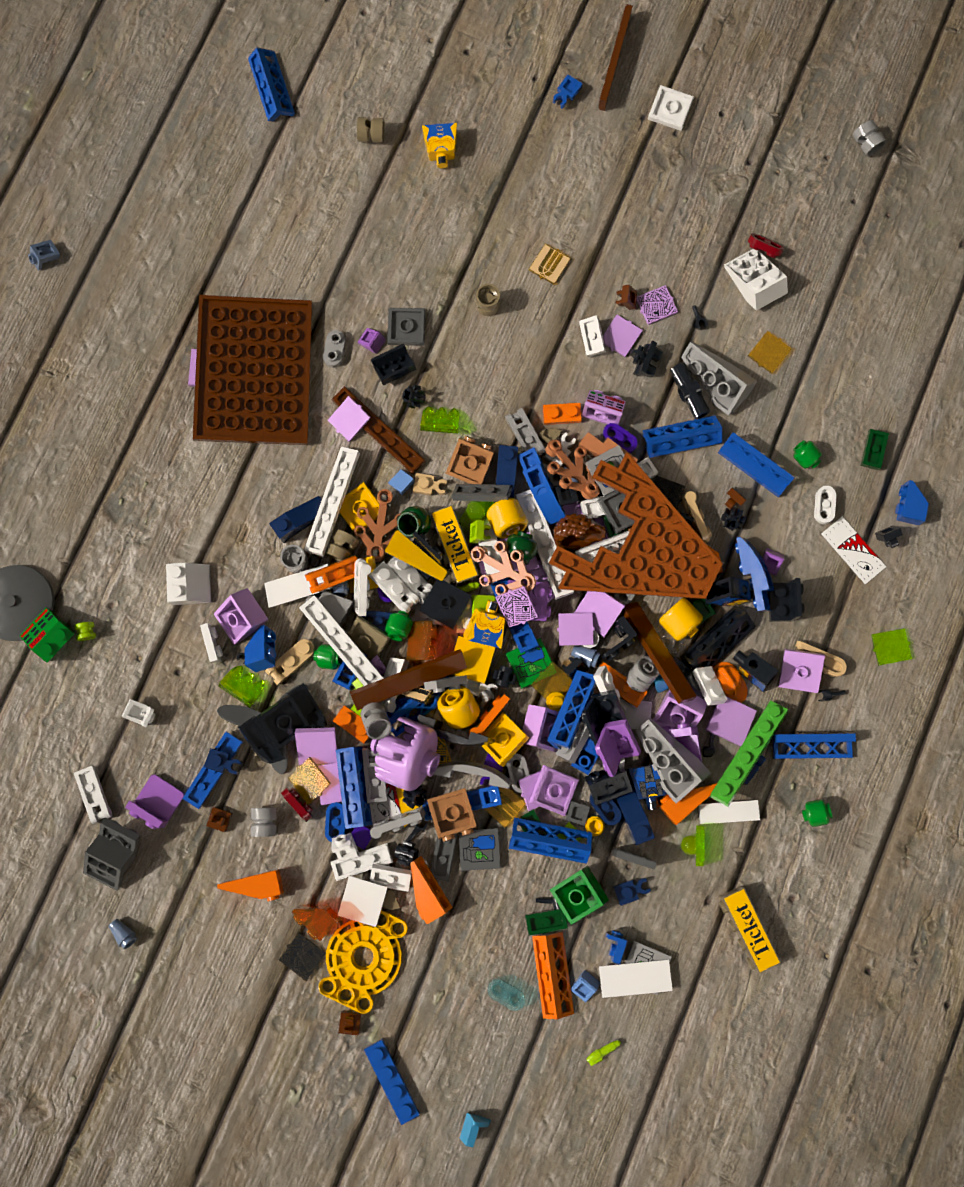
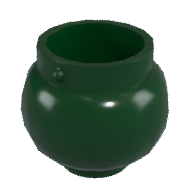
[397,506,431,538]
[506,531,538,565]

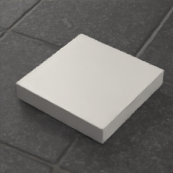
[648,85,694,131]
[337,876,388,927]

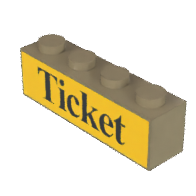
[430,505,479,586]
[719,886,781,974]

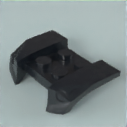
[238,683,327,764]

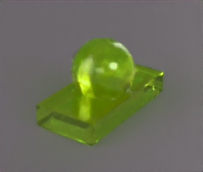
[458,501,494,531]
[680,825,705,866]

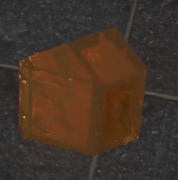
[406,621,437,663]
[292,905,342,941]

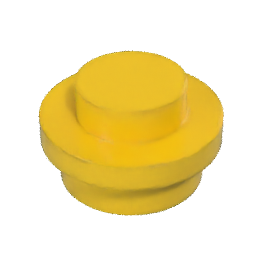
[546,692,565,711]
[585,816,605,836]

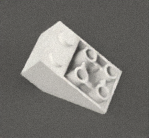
[724,249,788,311]

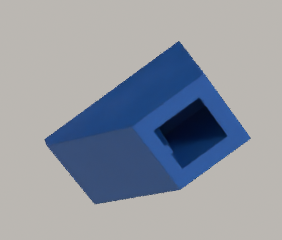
[895,480,929,526]
[245,625,276,672]
[571,737,598,775]

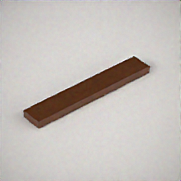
[598,4,633,111]
[332,386,425,475]
[621,602,697,704]
[350,649,467,711]

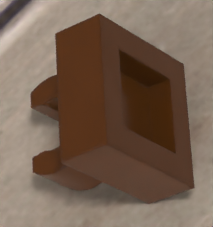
[615,285,637,310]
[725,487,746,509]
[206,807,233,832]
[338,1011,362,1036]

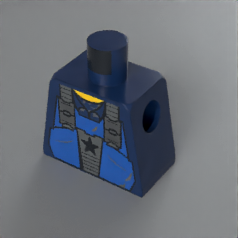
[627,765,667,810]

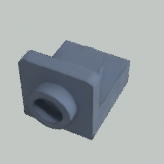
[28,240,60,270]

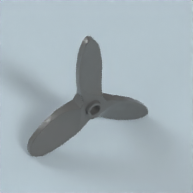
[217,685,308,774]

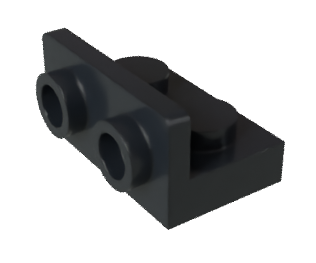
[585,763,632,805]

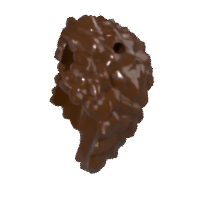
[553,513,606,551]

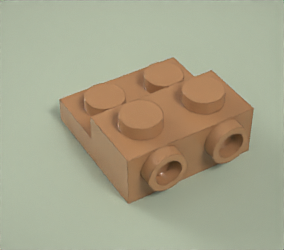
[445,436,496,484]
[427,788,477,842]

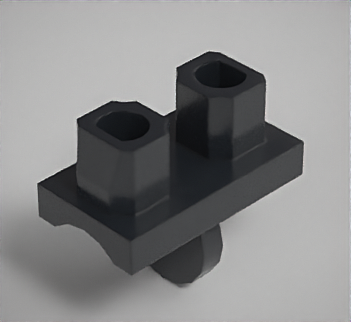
[630,341,663,377]

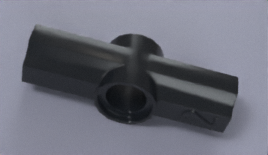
[670,363,710,419]

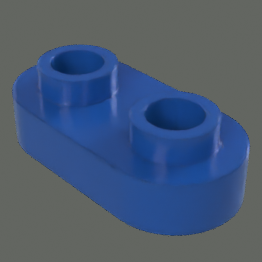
[325,802,346,842]

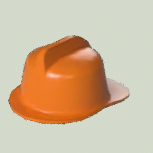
[713,662,748,703]

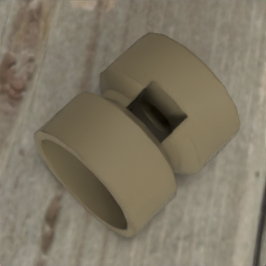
[357,117,385,143]
[476,284,500,316]
[325,529,359,561]

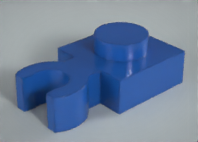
[553,75,582,109]

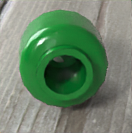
[793,440,822,468]
[385,611,413,641]
[313,644,343,670]
[802,799,833,827]

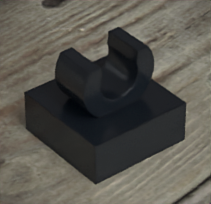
[875,526,903,548]
[562,657,588,681]

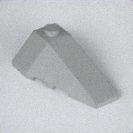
[681,341,757,416]
[636,718,711,803]

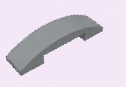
[434,761,511,789]

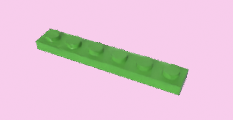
[710,700,788,807]

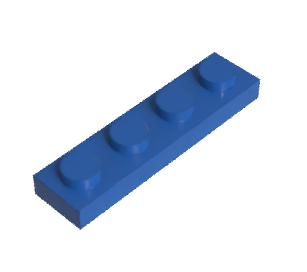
[182,731,243,809]
[364,1038,420,1125]

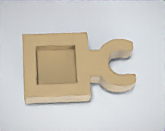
[413,473,447,496]

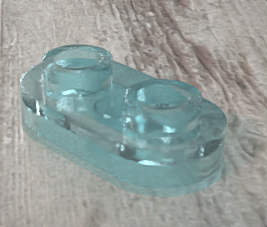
[487,978,525,1011]

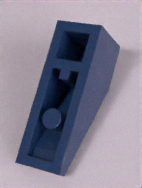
[494,445,518,503]
[269,496,322,543]
[616,781,655,845]

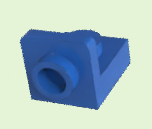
[605,930,627,964]

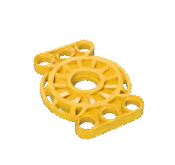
[318,909,408,1014]

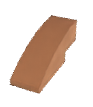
[578,432,638,463]

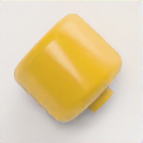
[486,498,528,539]
[659,598,703,641]
[437,686,480,729]

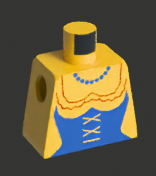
[422,123,457,168]
[463,600,505,648]

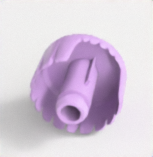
[370,717,440,791]

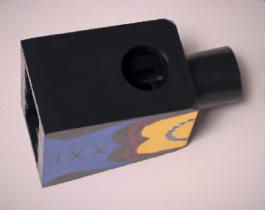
[705,577,752,606]
[733,650,778,692]

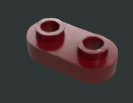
[748,233,784,258]
[281,787,313,822]

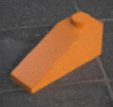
[659,783,717,825]
[411,856,453,924]
[217,869,284,901]

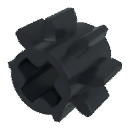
[402,385,426,409]
[721,506,746,531]
[492,666,517,689]
[402,785,427,809]
[395,840,419,866]

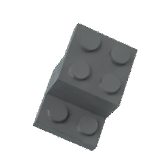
[83,817,140,891]

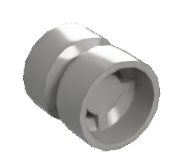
[852,120,887,157]
[280,544,309,573]
[626,656,660,692]
[360,703,392,740]
[250,808,277,837]

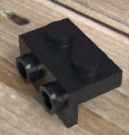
[371,344,417,386]

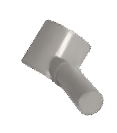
[479,688,494,712]

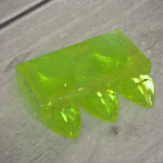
[420,406,460,434]
[218,666,265,708]

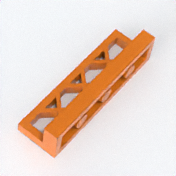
[532,932,574,1019]

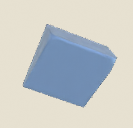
[388,469,414,495]
[571,970,600,1003]

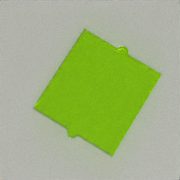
[871,628,912,666]

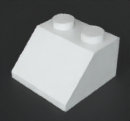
[166,563,211,605]

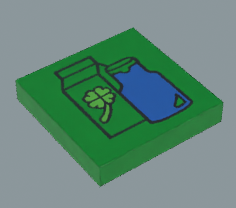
[506,638,557,689]

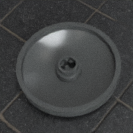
[0,565,55,642]

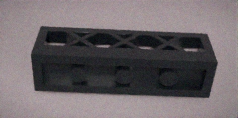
[681,605,756,670]

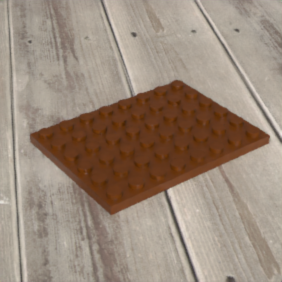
[193,295,312,445]

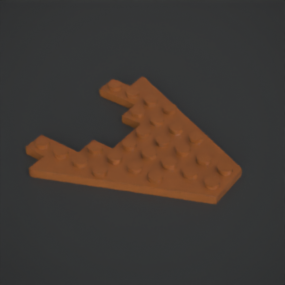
[548,453,722,599]

